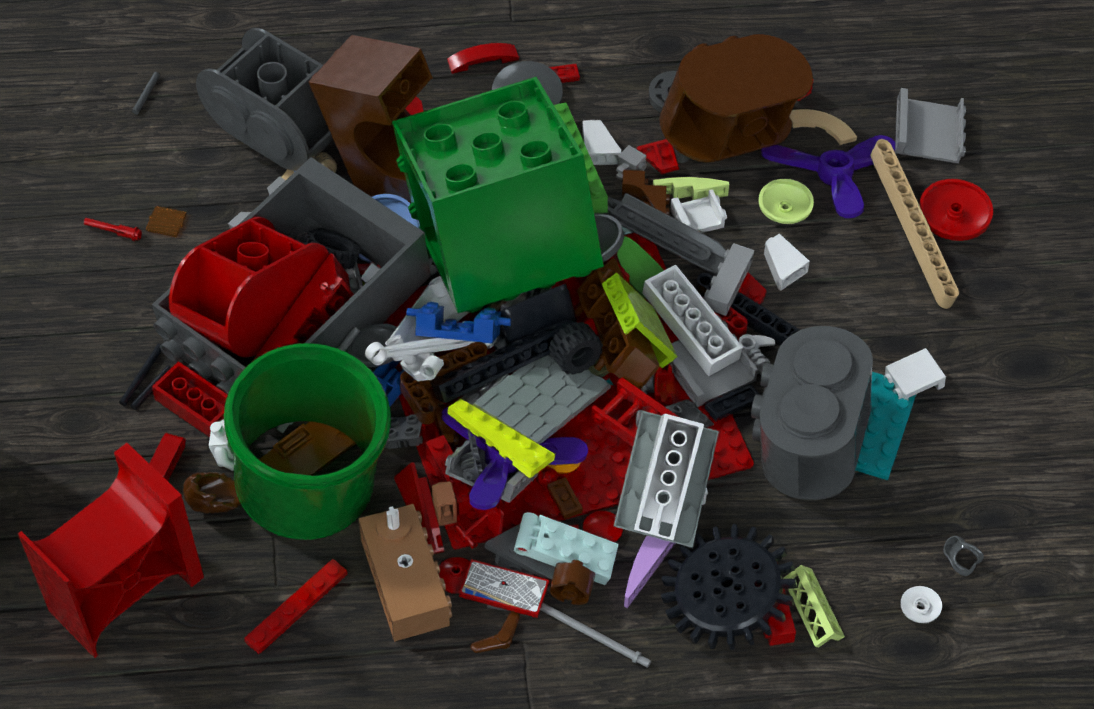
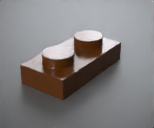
[547,477,583,520]

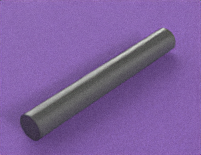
[132,72,160,115]

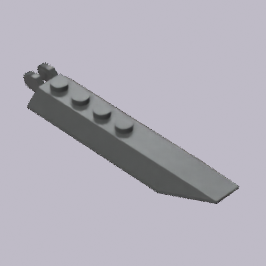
[603,193,726,275]

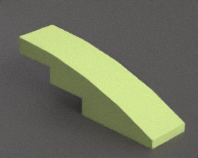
[653,177,729,200]

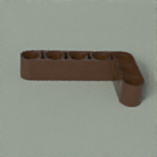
[400,342,487,425]

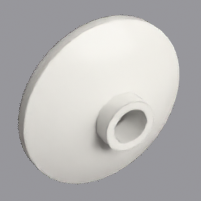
[901,586,942,623]

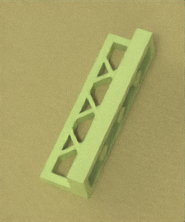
[783,565,845,648]

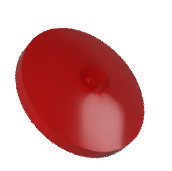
[919,179,993,241]

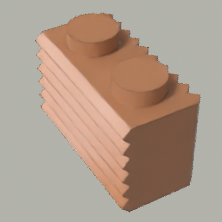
[432,482,457,526]

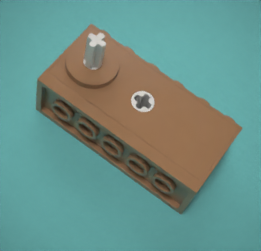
[359,504,452,642]

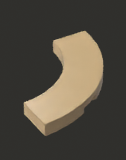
[789,109,857,145]

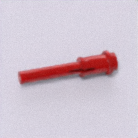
[84,218,142,242]

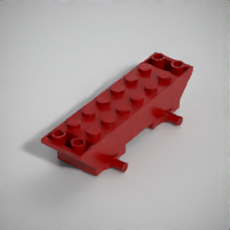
[252,253,354,362]

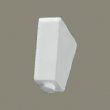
[582,120,621,165]
[764,234,810,291]

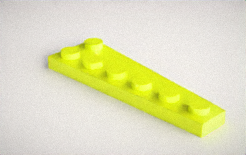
[448,399,555,478]

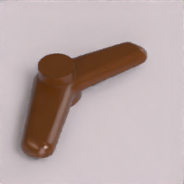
[470,611,520,653]

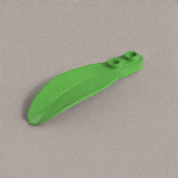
[617,236,664,299]

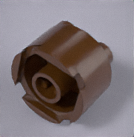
[550,560,596,605]

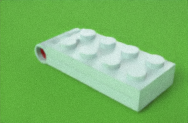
[514,512,618,585]

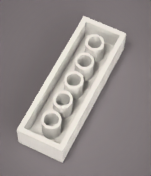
[642,265,743,377]

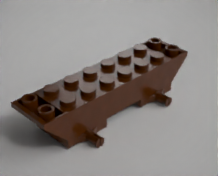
[574,258,660,390]

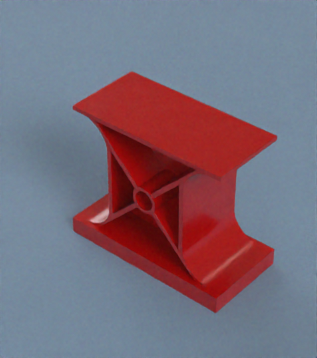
[18,443,204,658]

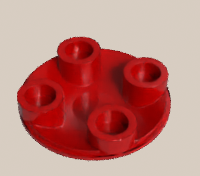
[583,511,623,542]

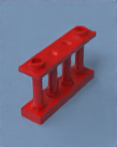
[592,377,679,447]

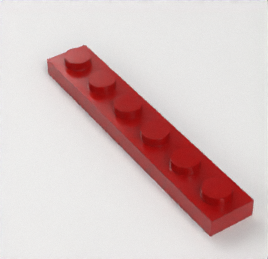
[244,559,348,654]

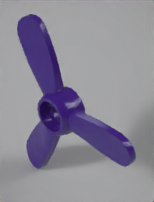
[761,135,895,218]
[442,407,588,510]

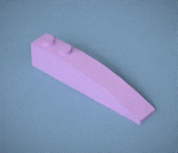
[624,536,676,608]

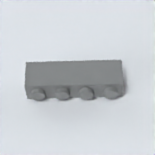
[703,243,754,316]

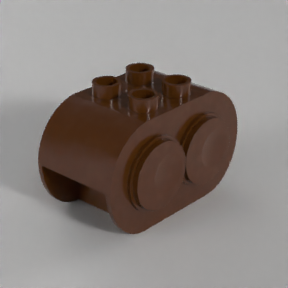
[660,34,813,162]

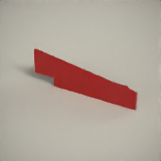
[394,462,445,554]

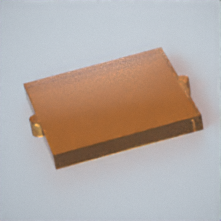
[146,206,187,237]

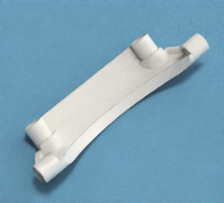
[385,276,470,381]

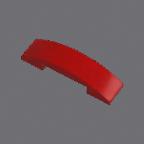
[447,43,519,73]

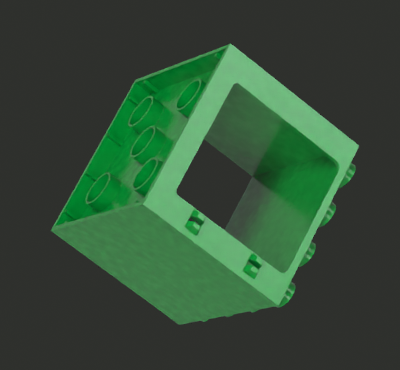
[392,77,604,314]

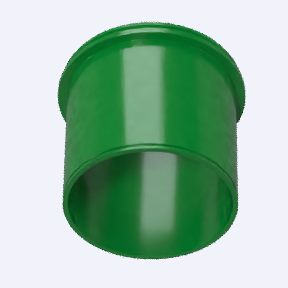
[224,343,391,540]

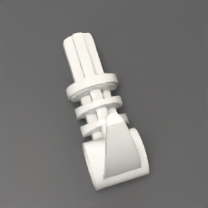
[739,334,775,376]

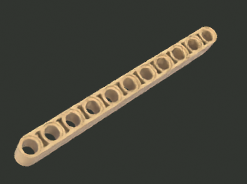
[870,139,959,309]

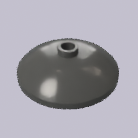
[347,323,397,367]

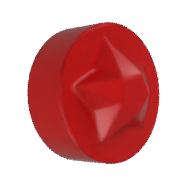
[538,467,558,488]

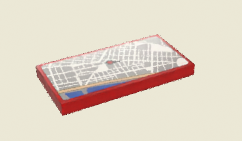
[459,559,550,618]

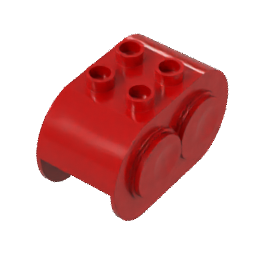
[169,217,329,357]

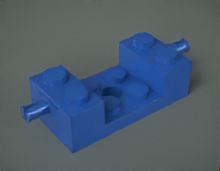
[406,302,511,343]

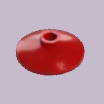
[438,557,470,594]

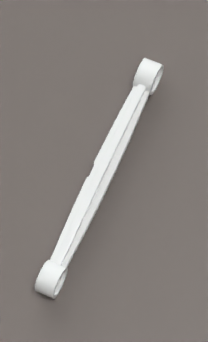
[365,338,497,365]

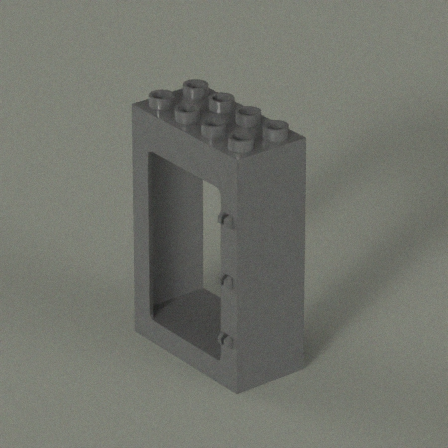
[152,157,431,428]

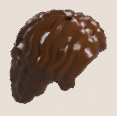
[183,472,241,514]

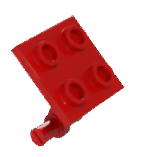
[454,506,504,549]

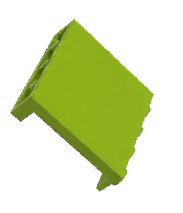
[602,273,678,368]

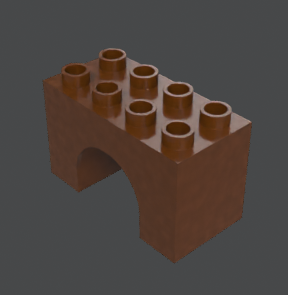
[309,35,433,204]

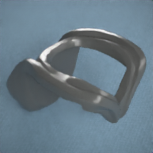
[943,535,984,576]

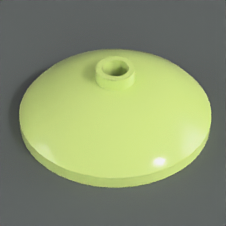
[758,179,814,224]

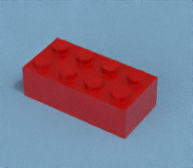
[152,361,228,438]

